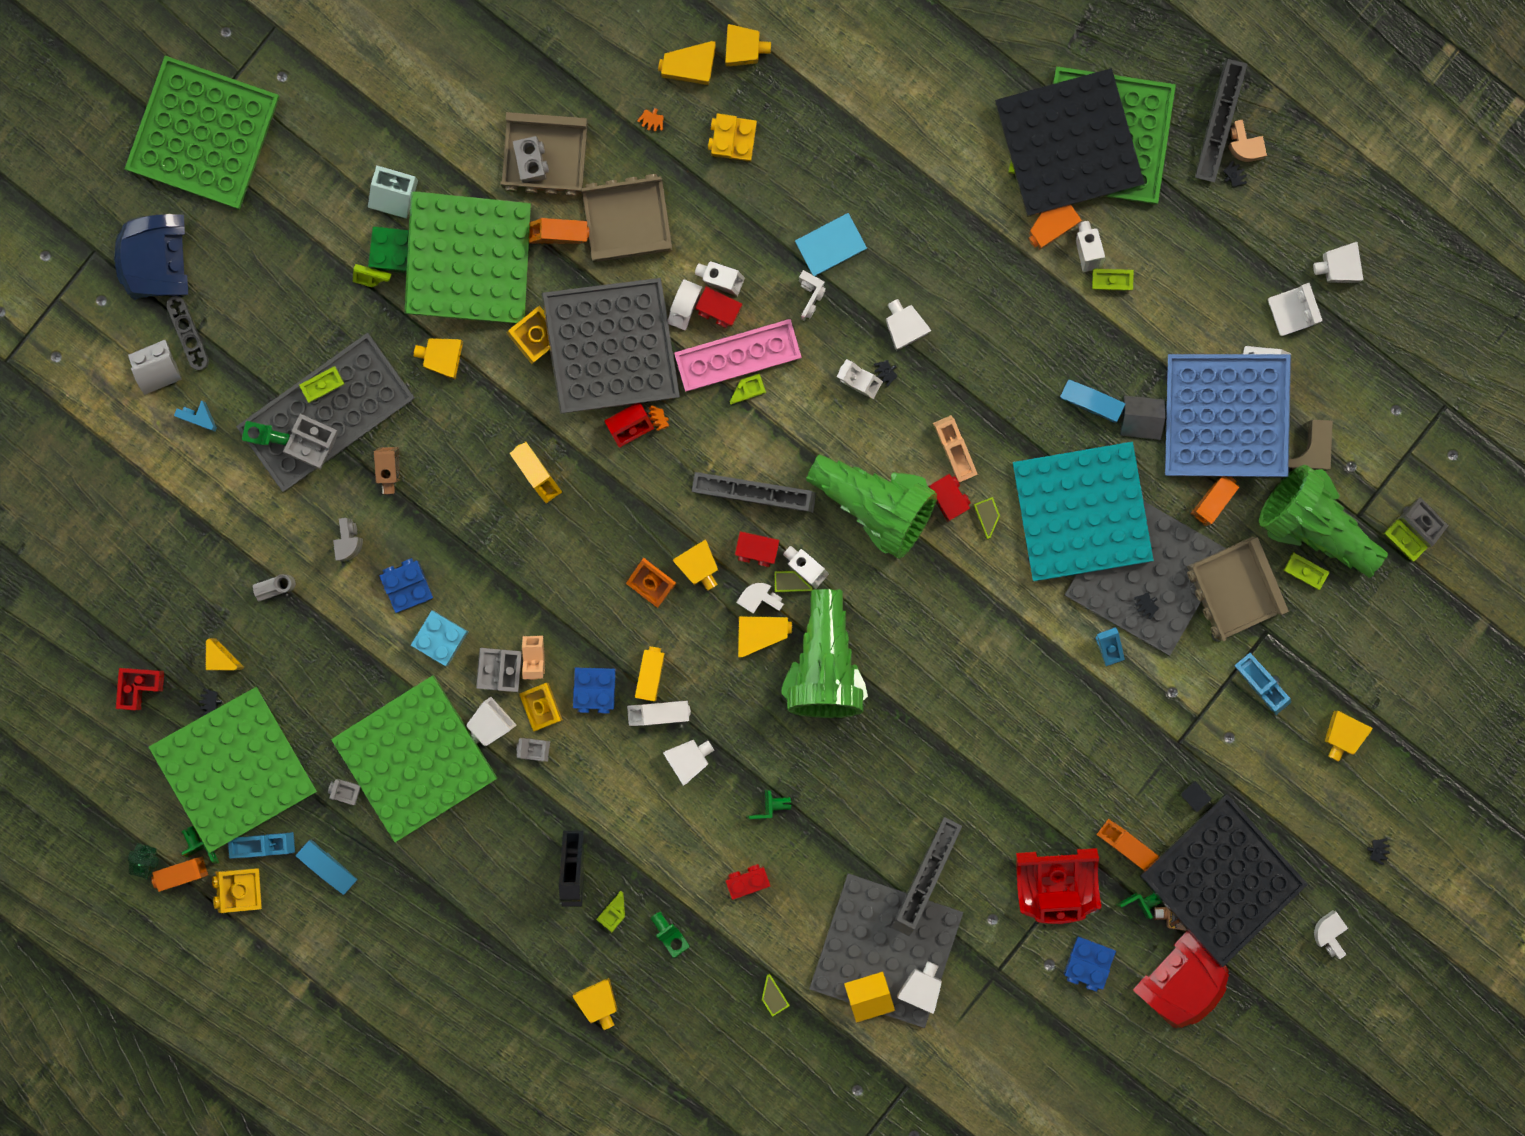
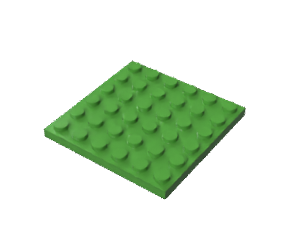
[125,56,280,210]
[1053,66,1176,204]
[404,191,531,324]
[331,675,498,842]
[148,687,317,853]

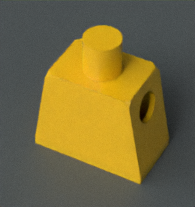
[725,24,771,67]
[414,339,463,379]
[673,540,718,591]
[1325,710,1373,762]
[573,978,617,1030]

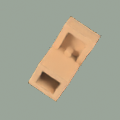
[1228,120,1267,162]
[522,636,545,680]

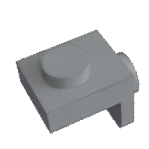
[516,738,550,762]
[328,779,361,805]

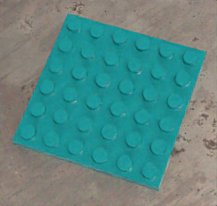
[1013,442,1154,582]

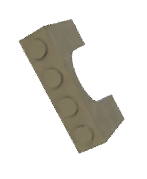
[1289,420,1333,471]

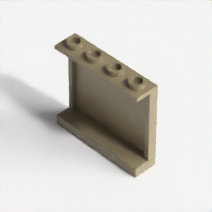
[501,112,588,196]
[581,174,673,262]
[1187,537,1289,641]

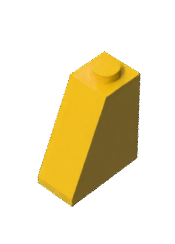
[658,41,716,85]
[510,442,562,503]
[738,616,792,657]
[635,646,665,701]

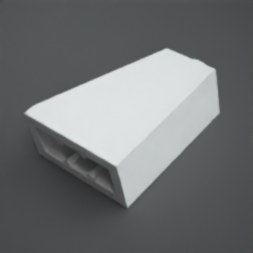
[627,701,691,726]

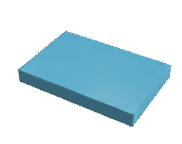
[795,213,867,276]

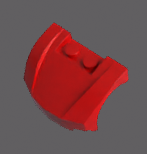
[1016,848,1101,924]
[1133,931,1229,1028]

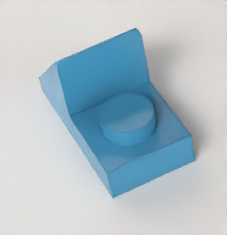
[174,401,217,431]
[1096,628,1125,666]

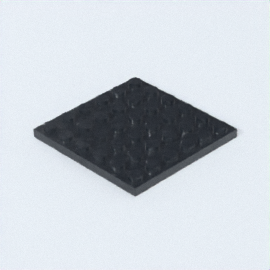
[995,68,1145,217]
[1139,794,1308,967]

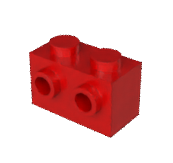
[696,286,743,329]
[604,403,654,448]
[928,474,971,522]
[735,531,780,567]
[725,864,771,900]

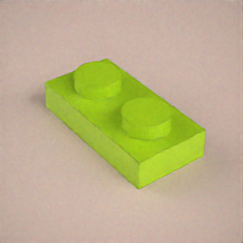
[1092,269,1134,291]
[299,366,345,403]
[1384,519,1428,562]
[1283,553,1329,590]

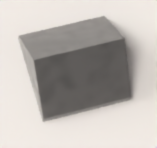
[1120,396,1165,440]
[1398,497,1448,547]

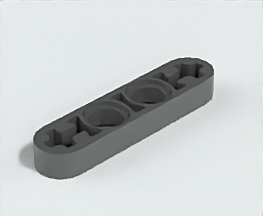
[167,296,209,371]

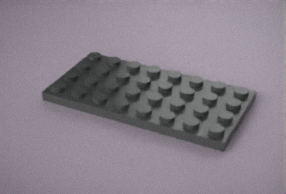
[236,333,415,492]

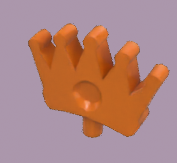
[637,108,664,131]
[649,406,669,431]

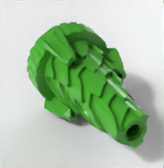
[806,454,937,559]
[1259,465,1388,578]
[782,589,867,718]

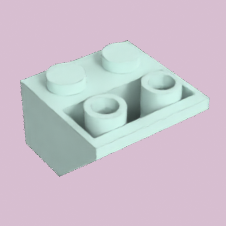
[368,166,418,219]

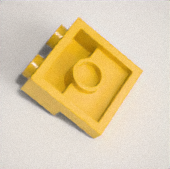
[708,114,757,162]
[212,868,262,913]

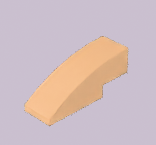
[933,415,978,482]

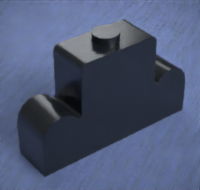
[559,831,584,907]

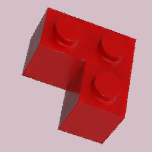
[116,668,164,710]

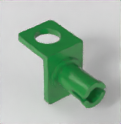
[242,421,290,446]
[746,790,791,819]
[181,826,219,864]
[1116,893,1162,919]
[651,912,690,958]

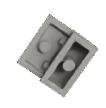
[128,340,182,395]
[283,414,337,470]
[333,518,363,562]
[476,648,522,692]

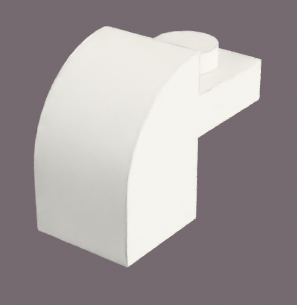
[668,280,702,330]
[837,359,883,399]
[736,583,784,614]
[1314,910,1348,959]

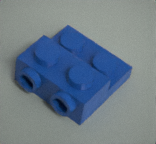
[379,558,433,613]
[573,668,616,713]
[1063,936,1116,992]

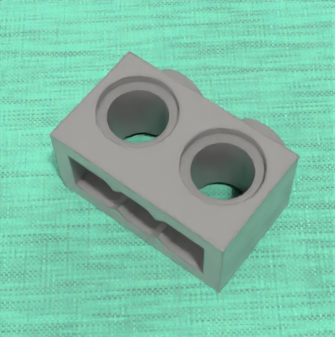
[513,136,549,183]

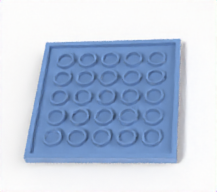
[1165,354,1291,477]

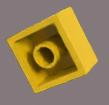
[506,305,550,364]

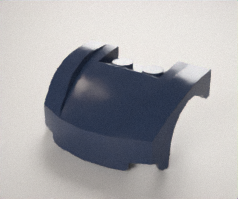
[114,215,188,299]

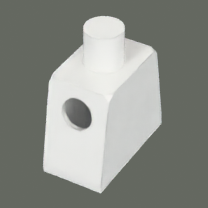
[1076,221,1105,272]
[1313,242,1363,283]
[695,261,745,297]
[886,299,931,351]
[783,546,829,589]
[467,697,516,746]
[663,740,715,786]
[897,961,942,1014]

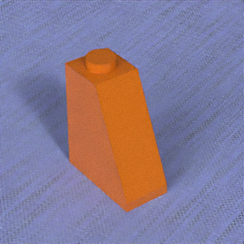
[1028,205,1082,250]
[529,218,589,244]
[1190,476,1239,526]
[1096,819,1159,871]
[151,856,208,892]

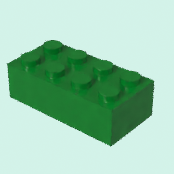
[368,227,409,273]

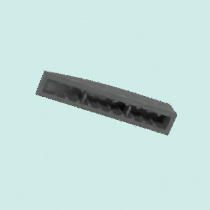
[1195,58,1247,182]
[692,472,817,513]
[891,817,962,936]

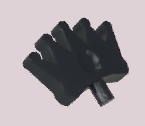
[1223,160,1247,187]
[874,360,897,387]
[1134,593,1159,619]
[199,688,222,715]
[1367,838,1390,865]

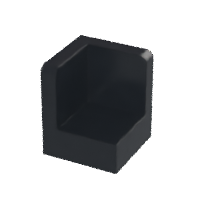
[1181,780,1212,812]

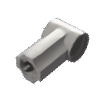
[253,574,296,602]

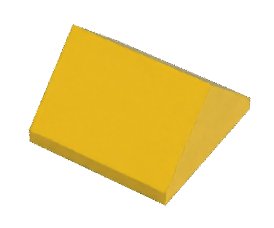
[206,638,244,670]
[519,683,563,731]
[844,971,895,1023]

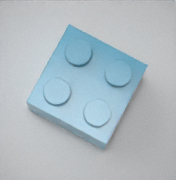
[411,611,469,666]

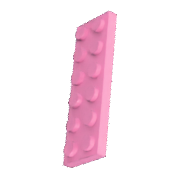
[674,319,802,392]

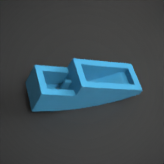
[1060,379,1125,423]
[1235,653,1291,715]
[228,832,295,859]
[296,840,358,895]

